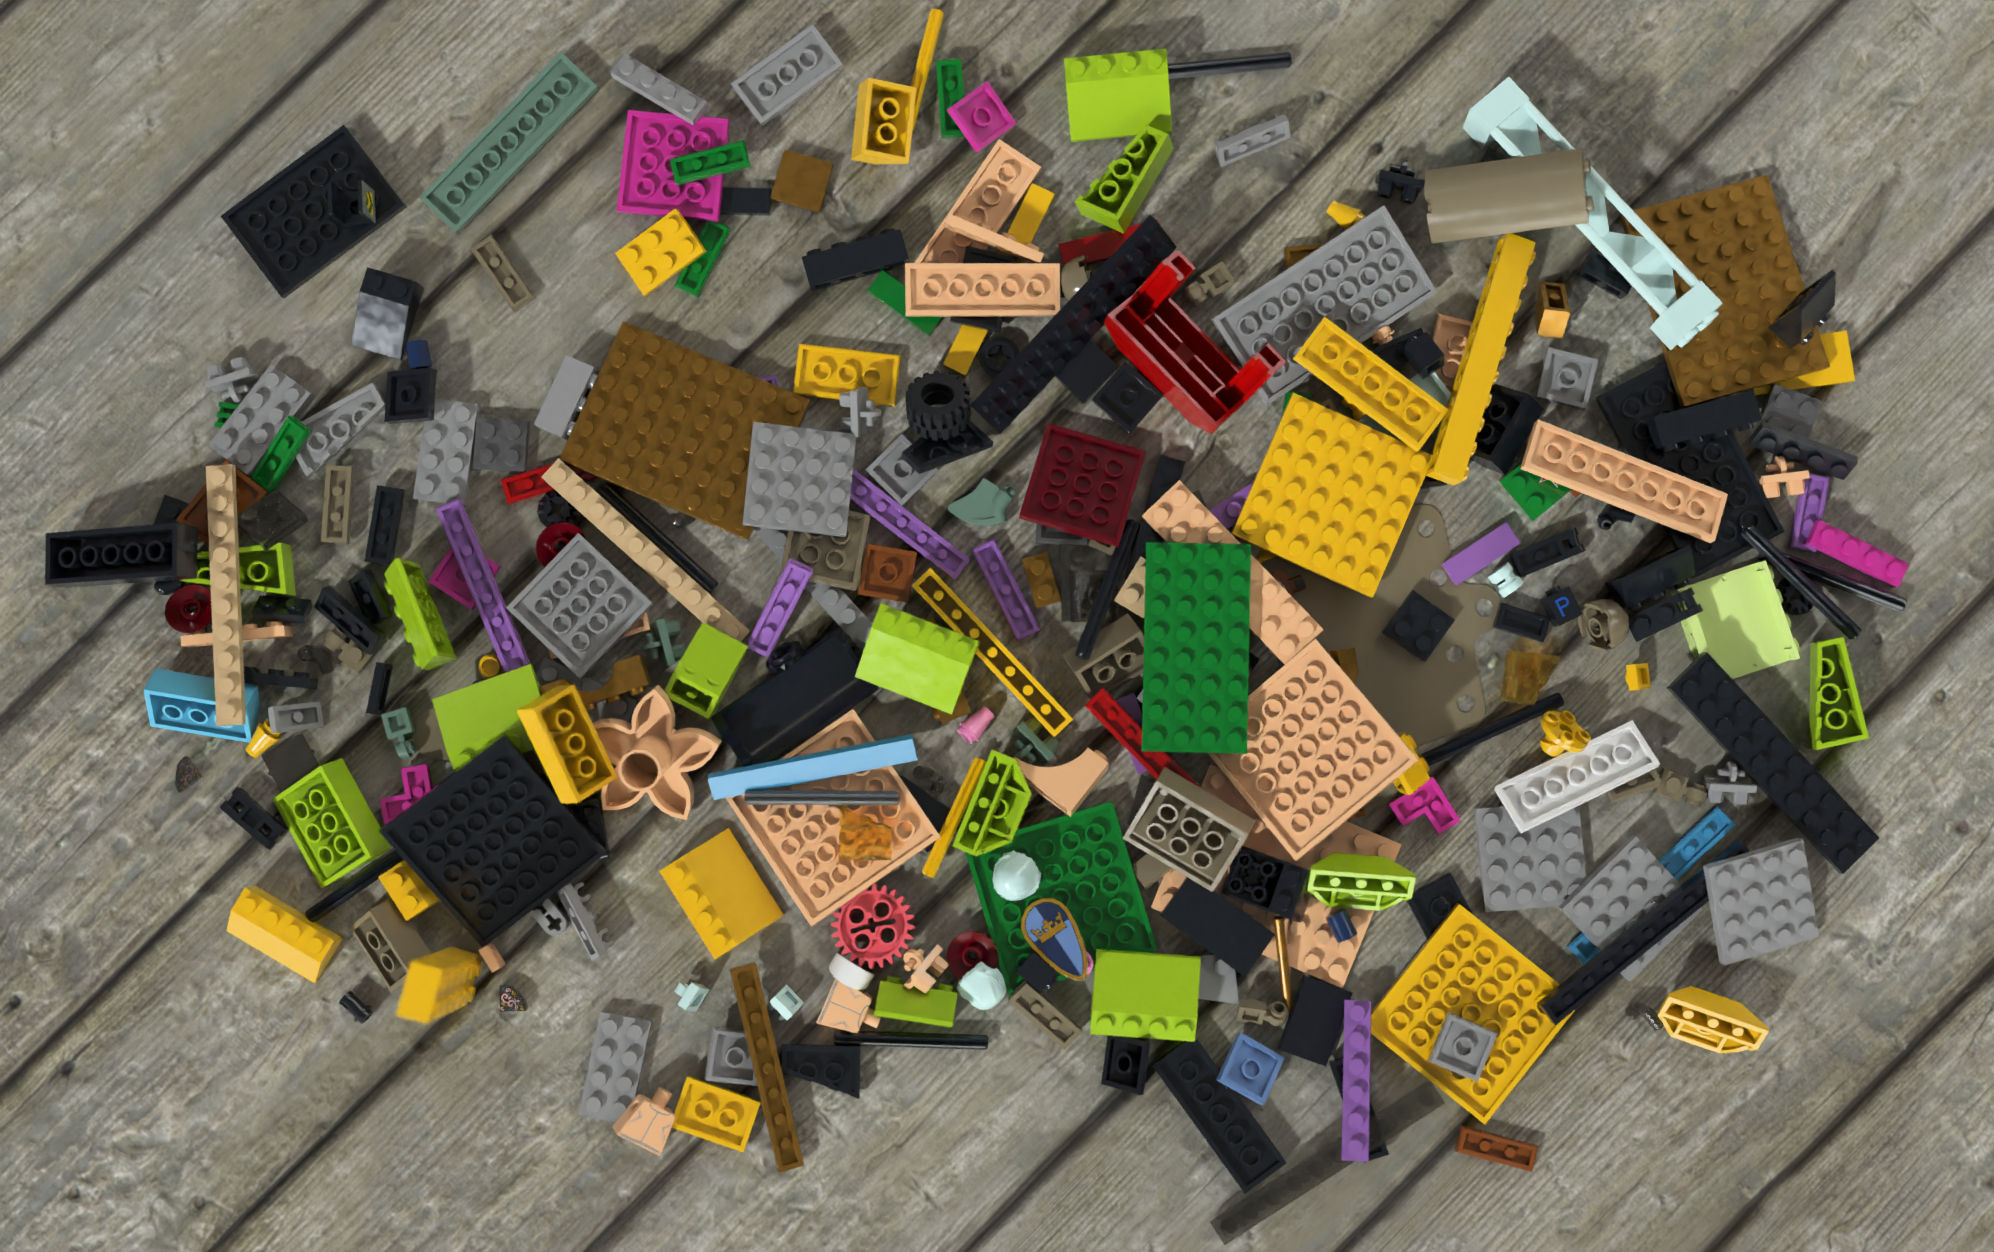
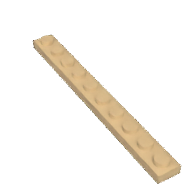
[541,458,751,642]
[206,464,246,726]

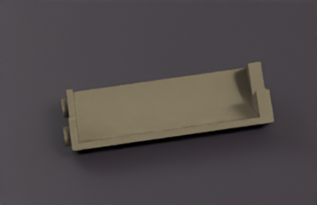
[1425,148,1594,243]

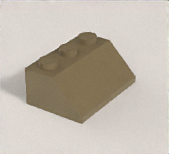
[1062,613,1144,699]
[349,898,433,992]

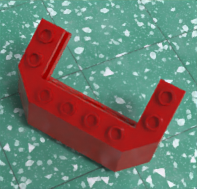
[1104,250,1287,434]

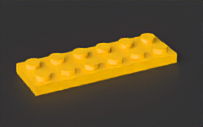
[1293,317,1449,452]

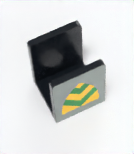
[327,180,376,225]

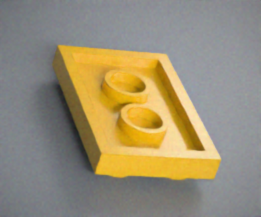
[615,208,707,296]
[672,1075,761,1152]

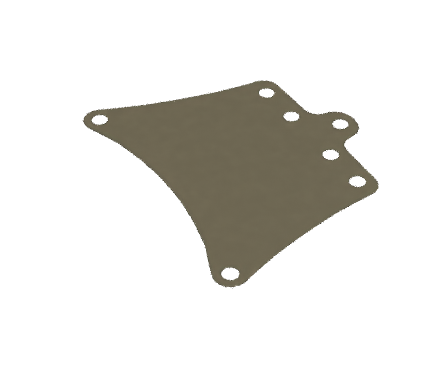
[1227,505,1502,747]

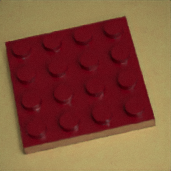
[1019,423,1146,547]

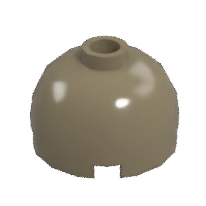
[1060,255,1095,301]
[1578,599,1629,652]

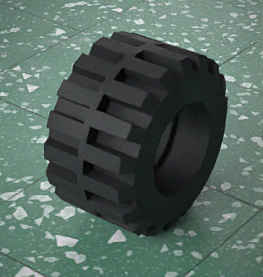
[905,371,971,440]

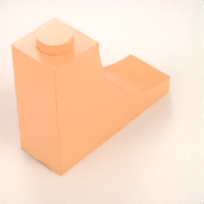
[1014,748,1109,817]

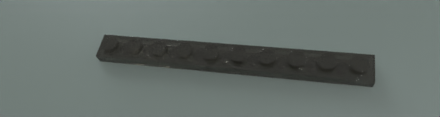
[1210,1079,1445,1245]

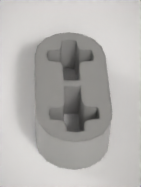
[529,897,569,936]

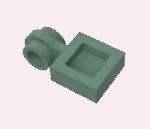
[381,707,416,759]

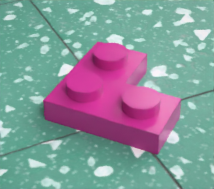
[380,764,433,824]
[1388,777,1461,834]

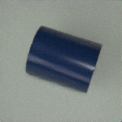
[405,340,432,370]
[1325,908,1357,943]

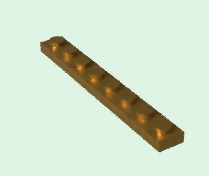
[729,962,804,1173]

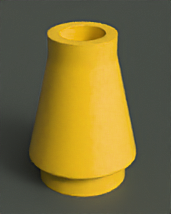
[1326,200,1365,230]
[245,719,282,758]

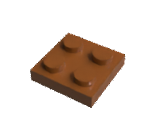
[858,543,917,603]

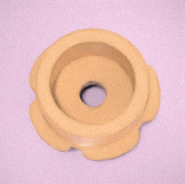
[1371,325,1395,346]

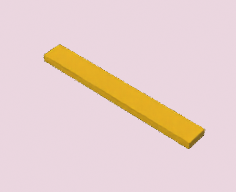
[943,183,1055,377]

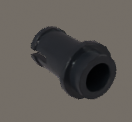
[339,991,373,1024]

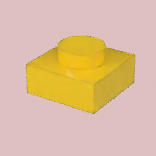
[1625,663,1651,691]

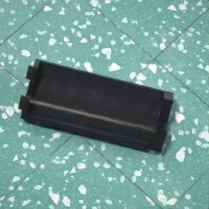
[711,629,880,767]

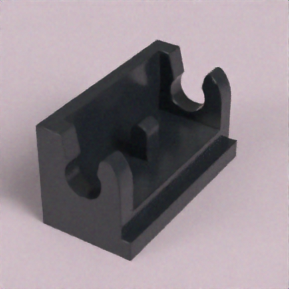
[1577,249,1632,299]

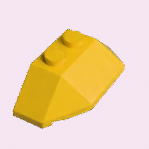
[1657,986,1769,1053]

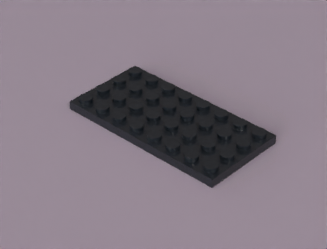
[1595,362,1785,579]

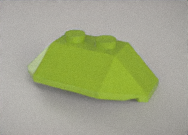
[952,749,1032,856]
[1307,853,1416,911]

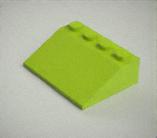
[1064,48,1172,142]
[384,558,457,670]
[855,603,980,715]
[432,663,541,772]
[273,758,392,889]
[1090,949,1201,1042]

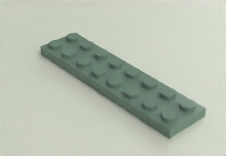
[419,52,599,234]

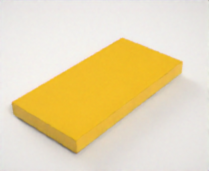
[1750,330,1855,396]
[793,344,901,407]

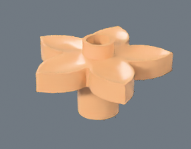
[592,685,722,820]

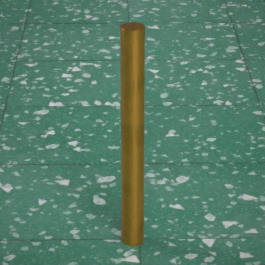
[1273,916,1293,1017]

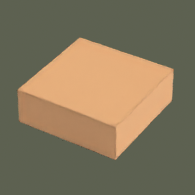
[478,943,506,973]

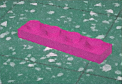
[1805,520,1909,587]

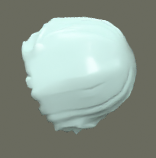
[992,850,1041,901]
[956,962,1007,1010]

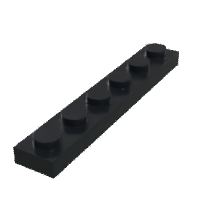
[1123,455,1185,585]

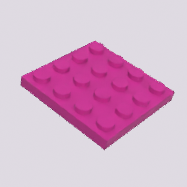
[617,110,730,222]

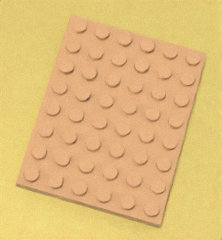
[1150,764,1402,988]

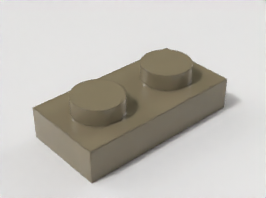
[1607,769,1662,804]

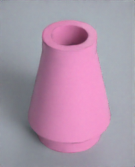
[957,706,995,744]

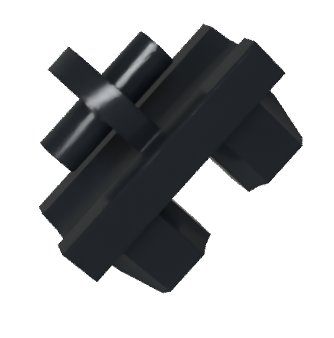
[1375,159,1425,205]

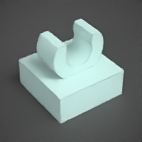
[674,982,710,1012]
[768,984,804,1021]

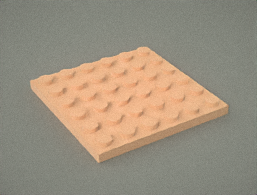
[1208,639,1419,861]
[726,709,940,926]

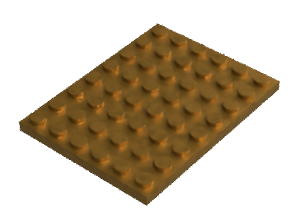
[1620,175,1830,408]
[559,321,811,541]

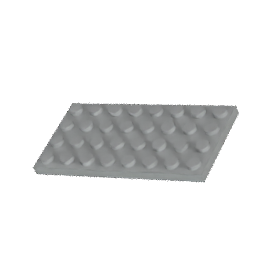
[1211,205,1437,405]

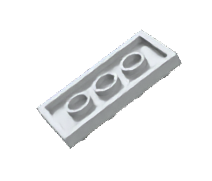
[731,24,843,126]
[208,364,314,476]
[413,399,480,506]
[579,1010,652,1122]

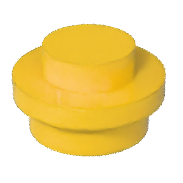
[478,654,504,679]

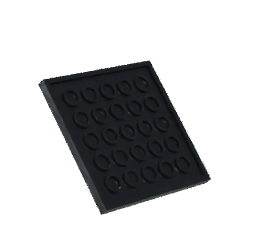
[379,733,606,948]

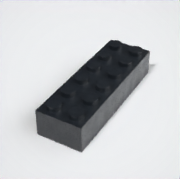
[45,523,198,588]

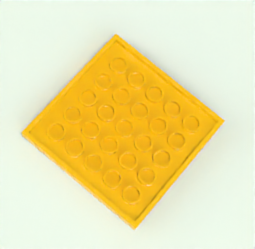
[1231,393,1433,598]
[1371,903,1576,1124]

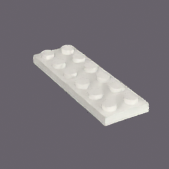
[1494,720,1660,833]

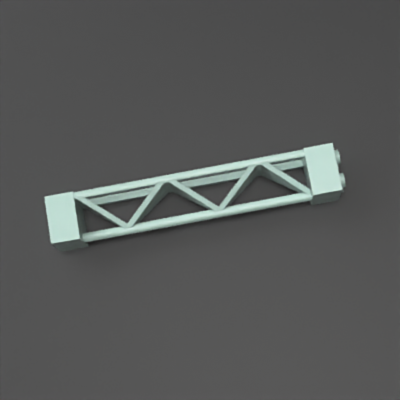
[1462,77,1723,350]

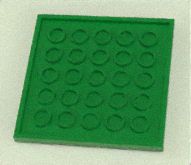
[965,801,1158,996]

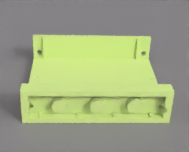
[1670,560,1800,679]

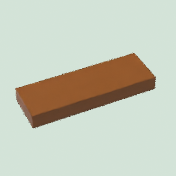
[1455,1125,1538,1172]

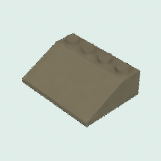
[1122,767,1256,892]

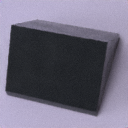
[1101,1035,1150,1095]

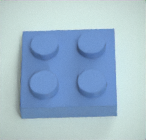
[1216,1033,1285,1105]

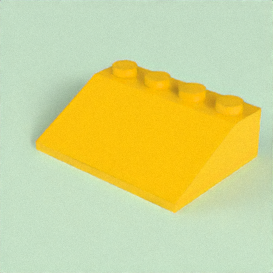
[659,828,784,959]

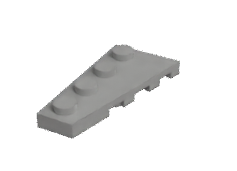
[296,382,385,478]
[1195,954,1239,1004]

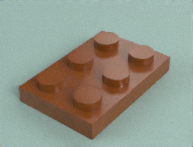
[176,460,269,546]

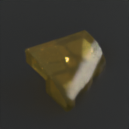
[1500,650,1561,705]
[839,805,892,860]

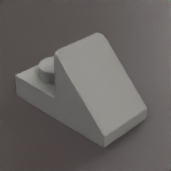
[268,702,324,734]

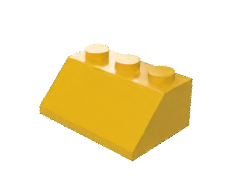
[851,77,917,164]

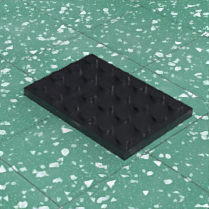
[221,125,407,298]

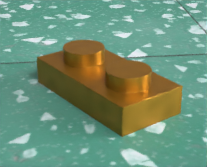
[1022,552,1061,609]

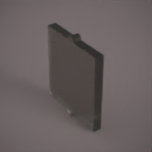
[261,733,319,792]

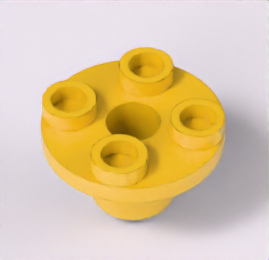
[1539,710,1591,757]

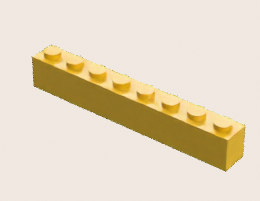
[911,568,1073,737]

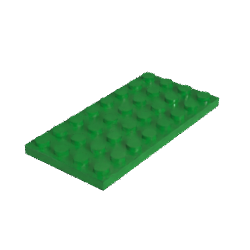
[1142,542,1251,754]

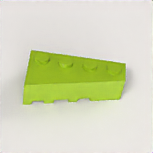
[1074,125,1174,234]
[180,543,296,596]
[1809,637,1869,750]

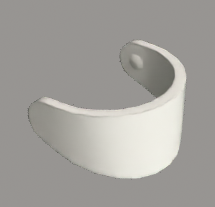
[829,952,875,990]

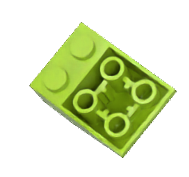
[664,622,749,719]

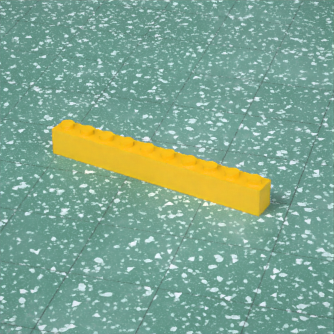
[1426,233,1536,486]

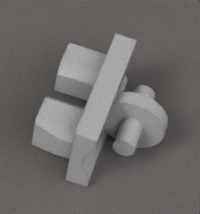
[204,357,259,403]
[840,387,881,437]
[1702,762,1757,804]

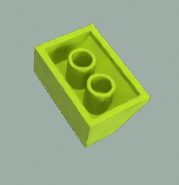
[874,975,958,1028]

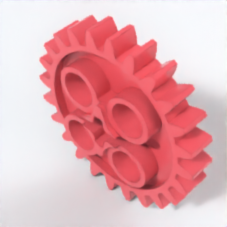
[831,884,916,969]

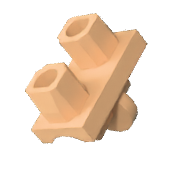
[1757,456,1810,499]
[903,944,949,994]

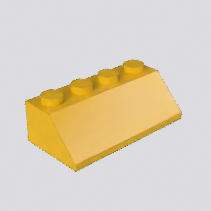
[227,886,343,983]

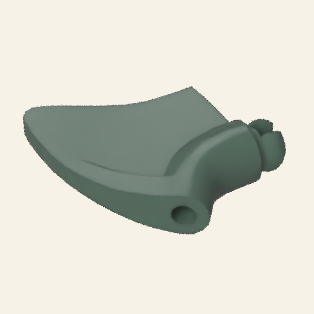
[948,478,1016,527]

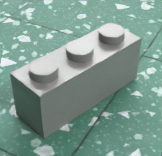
[534,355,599,441]

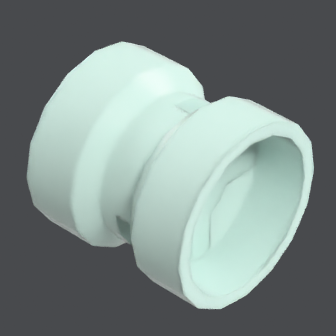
[1487,562,1524,598]

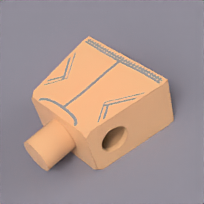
[816,978,881,1033]
[612,1087,675,1156]

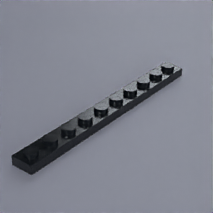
[1537,840,1750,1025]

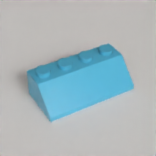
[143,669,260,743]

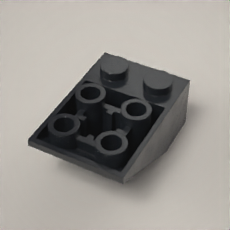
[1222,846,1311,923]

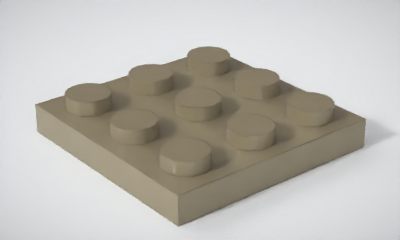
[779,511,871,591]

